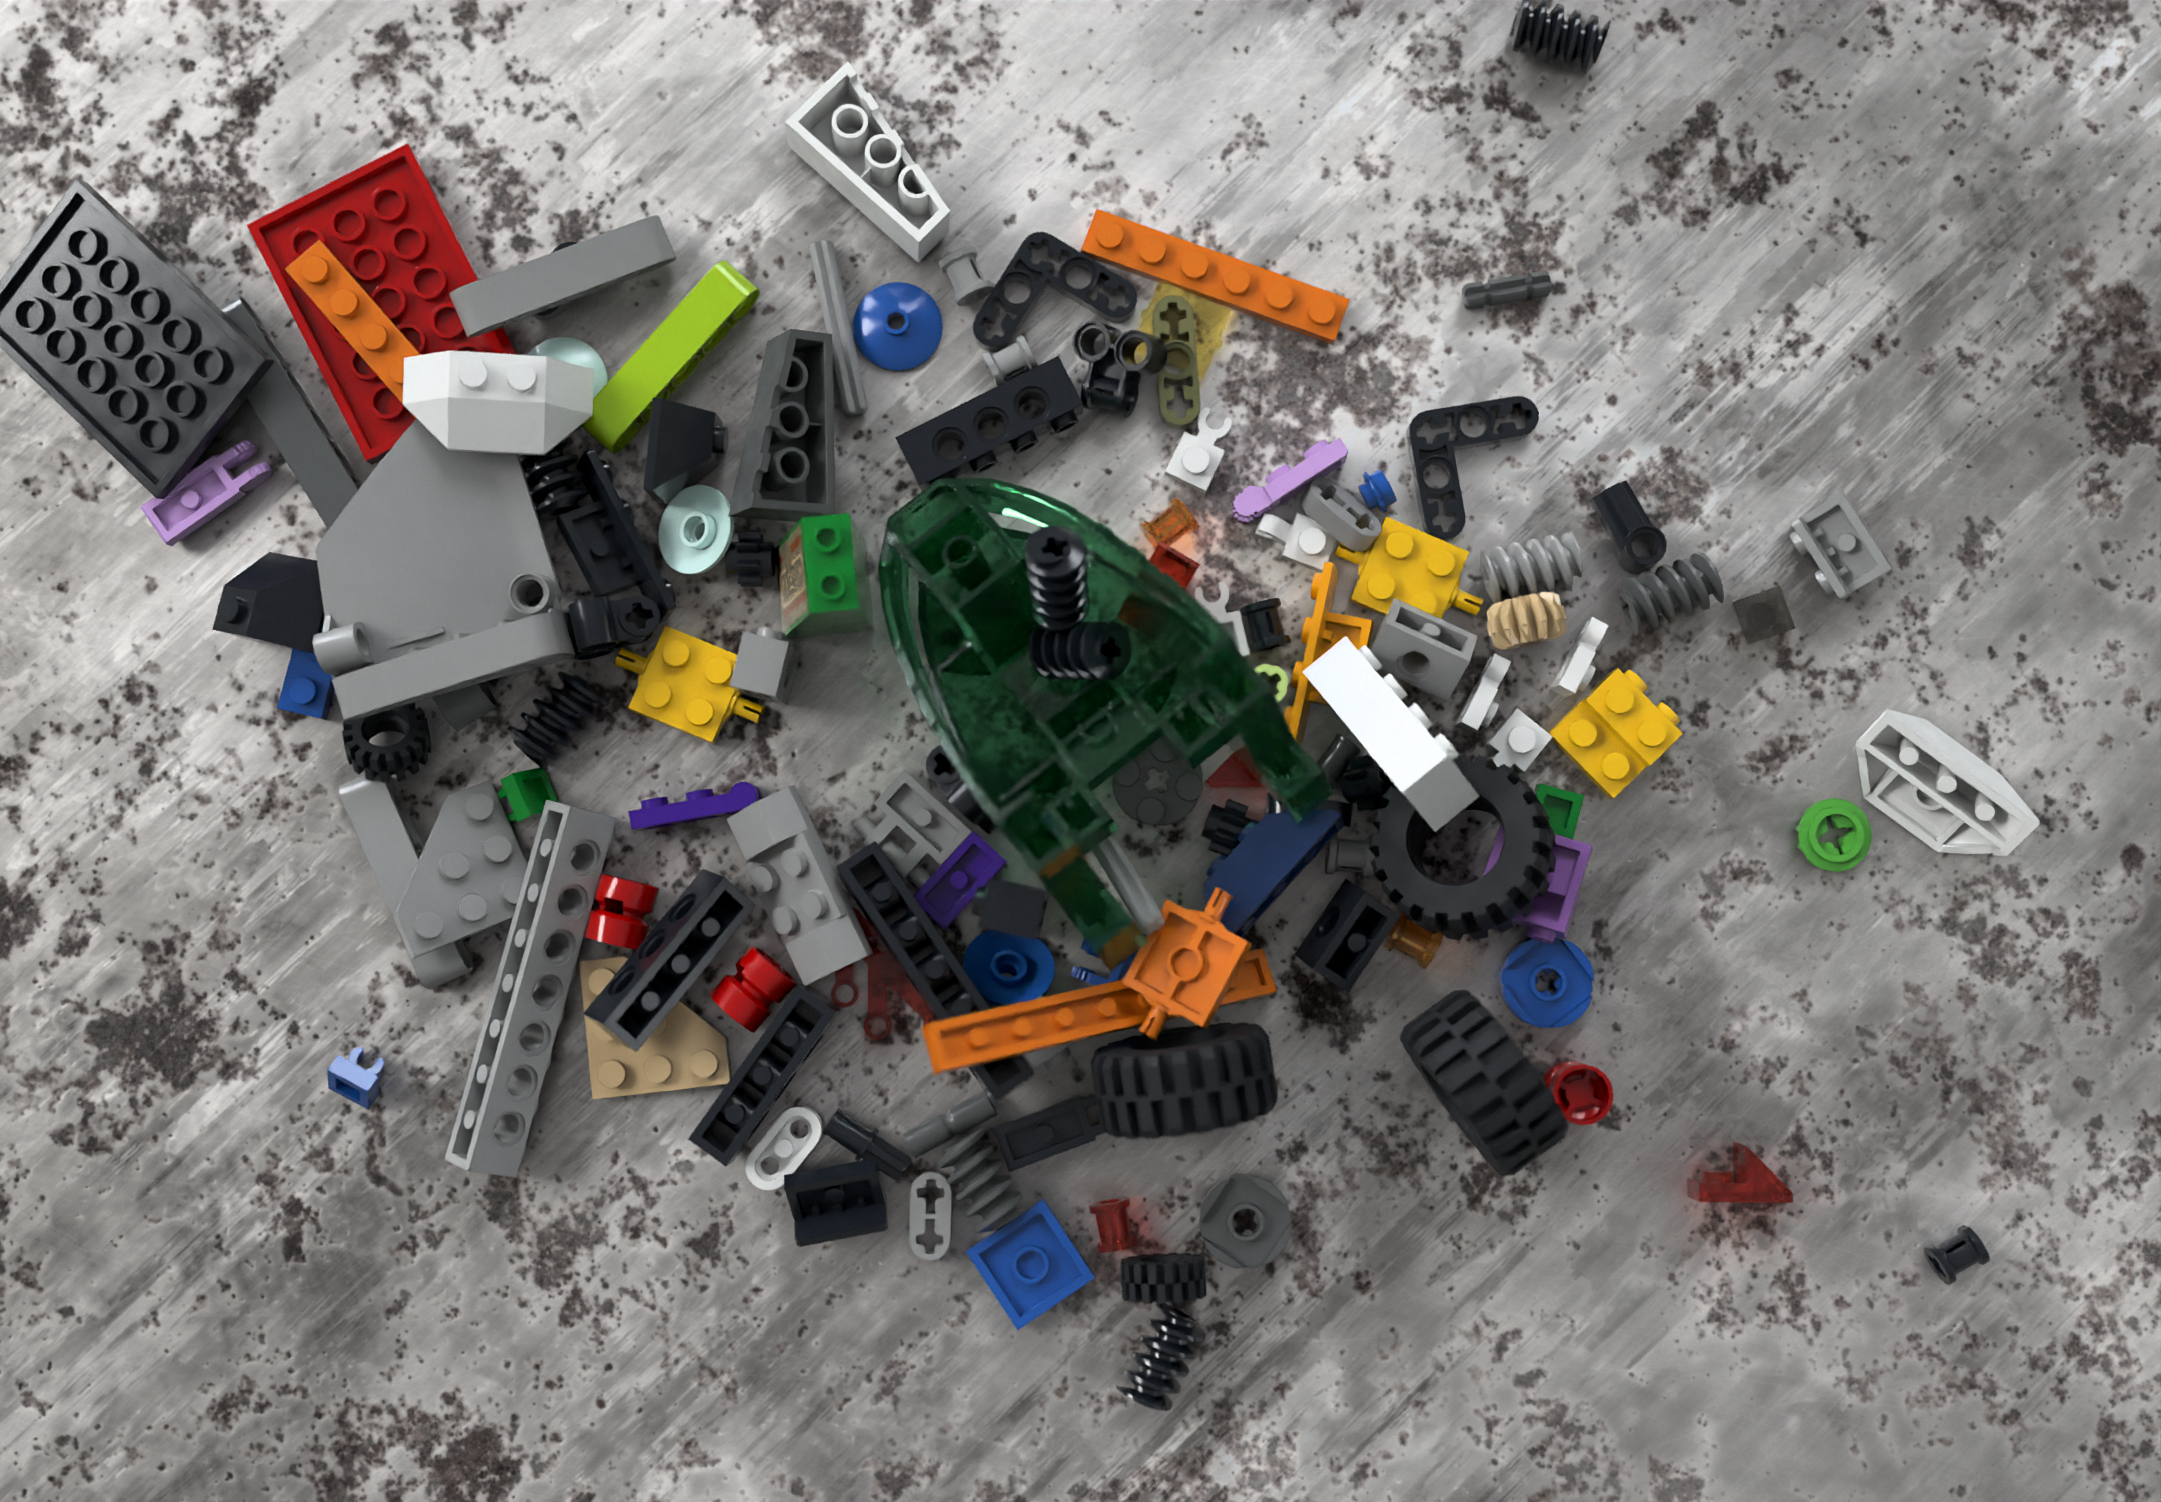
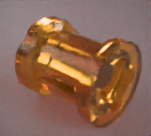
[1139,497,1199,556]
[1383,912,1443,969]

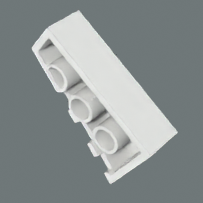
[785,61,950,263]
[1303,636,1479,832]

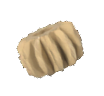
[1486,592,1567,650]

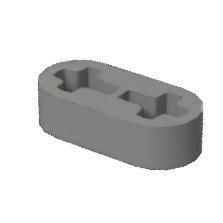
[1300,477,1382,551]
[909,1170,953,1261]

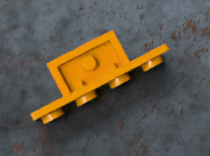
[1282,562,1374,747]

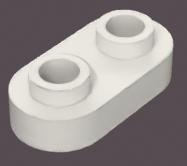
[745,1106,823,1190]

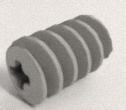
[1480,532,1583,603]

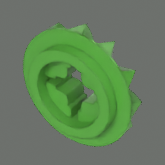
[1796,798,1872,872]

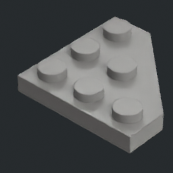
[394,780,528,960]

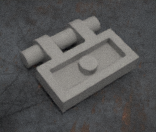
[853,770,972,889]

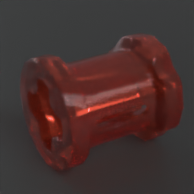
[1089,1197,1137,1253]

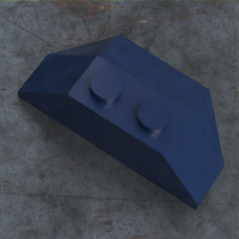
[1204,809,1344,938]

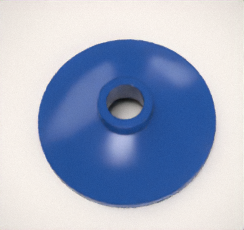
[853,282,943,371]
[963,930,1055,1007]

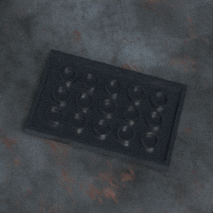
[0,179,275,499]

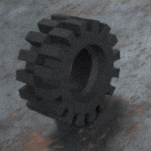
[342,702,432,783]
[1121,1253,1207,1304]

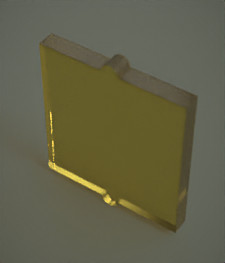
[1135,281,1232,379]

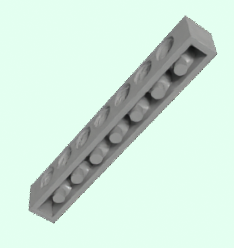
[445,800,616,1177]

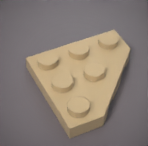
[579,956,732,1099]

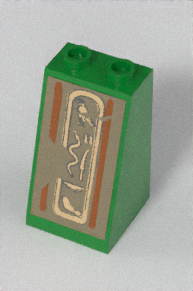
[775,513,874,639]

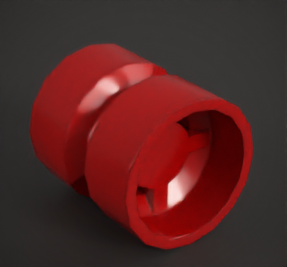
[584,873,659,950]
[709,945,798,1033]
[1542,1060,1614,1125]

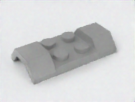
[727,785,873,987]

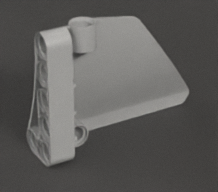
[313,418,575,721]

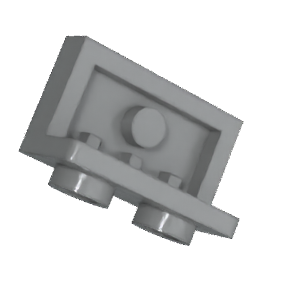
[1790,491,1893,600]

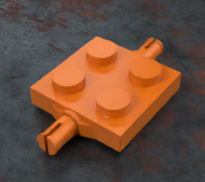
[1122,887,1252,1040]

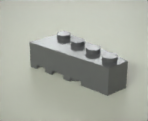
[728,329,836,522]

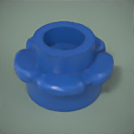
[1358,469,1397,513]

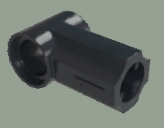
[1590,480,1667,574]

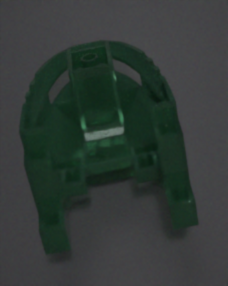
[878,478,1333,971]

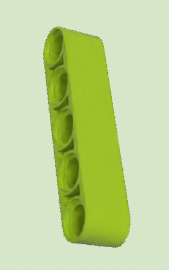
[580,260,760,454]

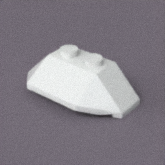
[403,350,594,456]
[1856,709,2040,856]

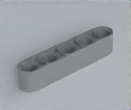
[449,215,677,338]
[339,774,473,990]

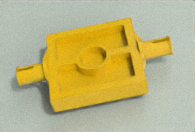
[1334,516,1484,619]
[615,625,765,745]

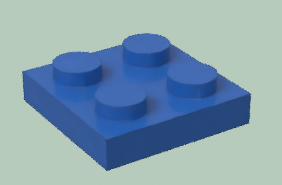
[966,1197,1095,1330]

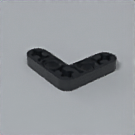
[973,232,1137,352]
[1406,396,1539,542]

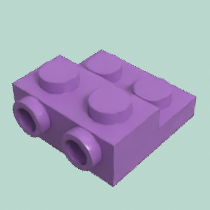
[1483,824,1593,944]

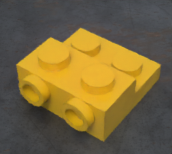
[1548,668,1683,799]

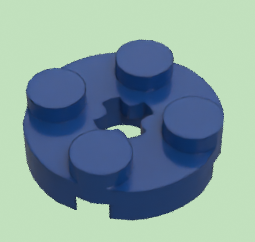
[1498,937,1594,1028]

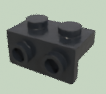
[784,1158,888,1247]

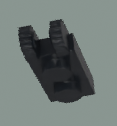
[993,1092,1106,1172]

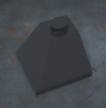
[643,398,728,506]
[212,552,324,654]

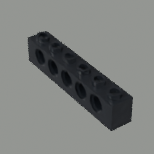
[836,841,1035,1105]

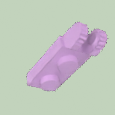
[1232,437,1348,525]
[140,439,273,547]

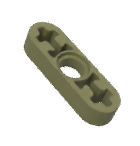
[1152,295,1200,429]

